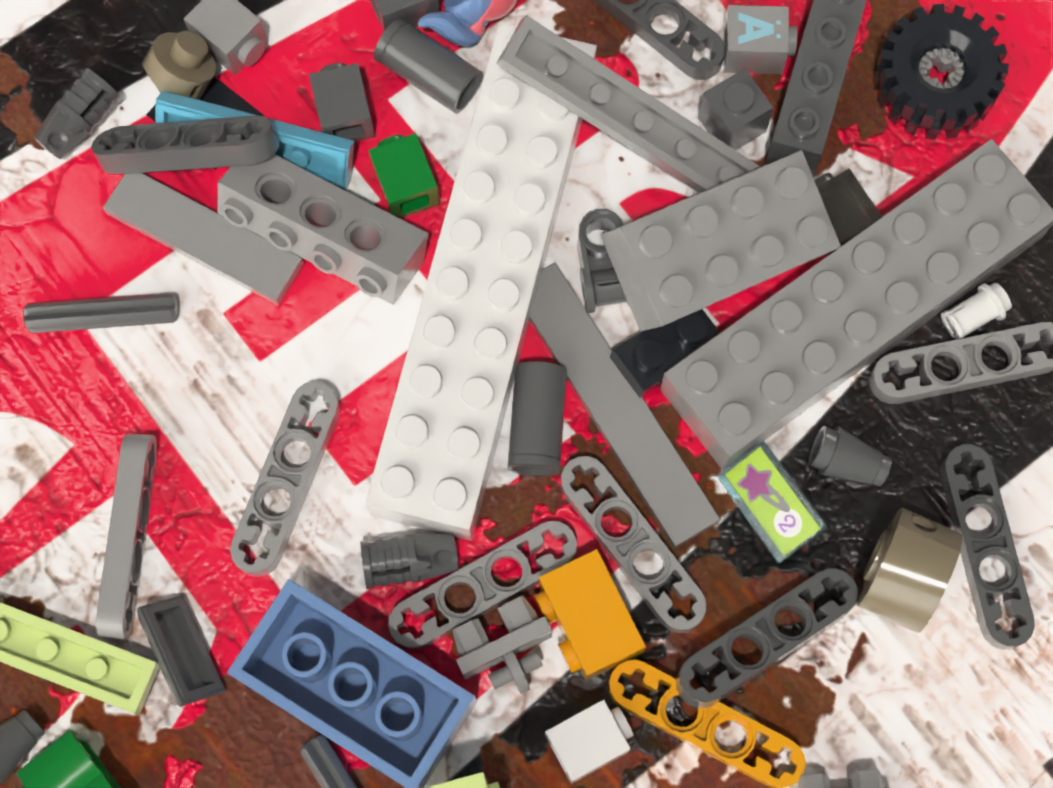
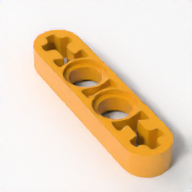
[608,660,806,788]

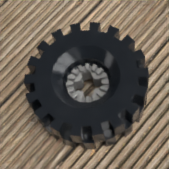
[873,4,1009,140]

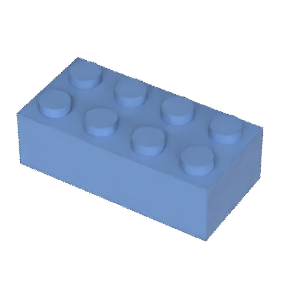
[227,579,477,788]

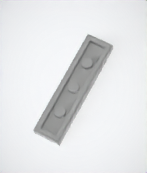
[103,173,304,306]

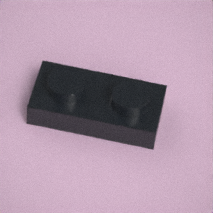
[610,309,720,398]

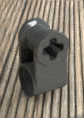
[577,209,630,313]

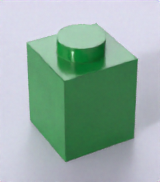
[368,133,440,219]

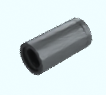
[374,18,483,114]
[507,362,567,476]

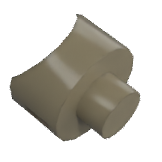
[142,31,216,100]

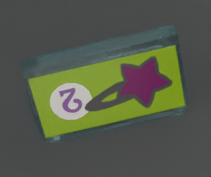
[717,442,827,563]

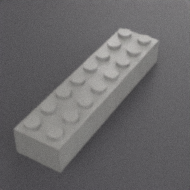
[660,139,1053,471]

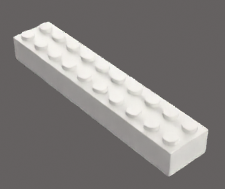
[365,23,597,541]

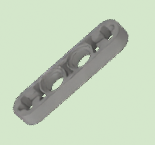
[869,322,1053,404]
[230,381,341,577]
[96,433,157,639]
[561,456,706,633]
[388,521,577,651]

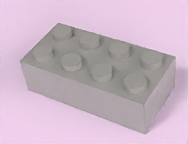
[600,150,841,331]

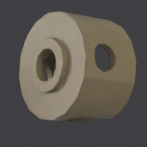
[857,507,963,633]

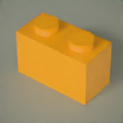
[534,549,646,681]

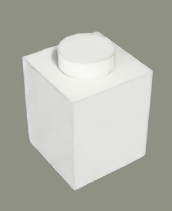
[545,700,634,784]

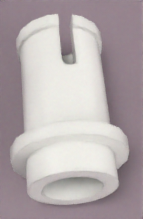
[941,282,1012,340]

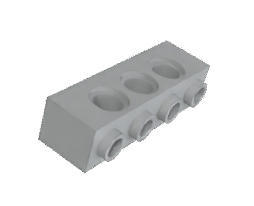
[218,154,429,305]

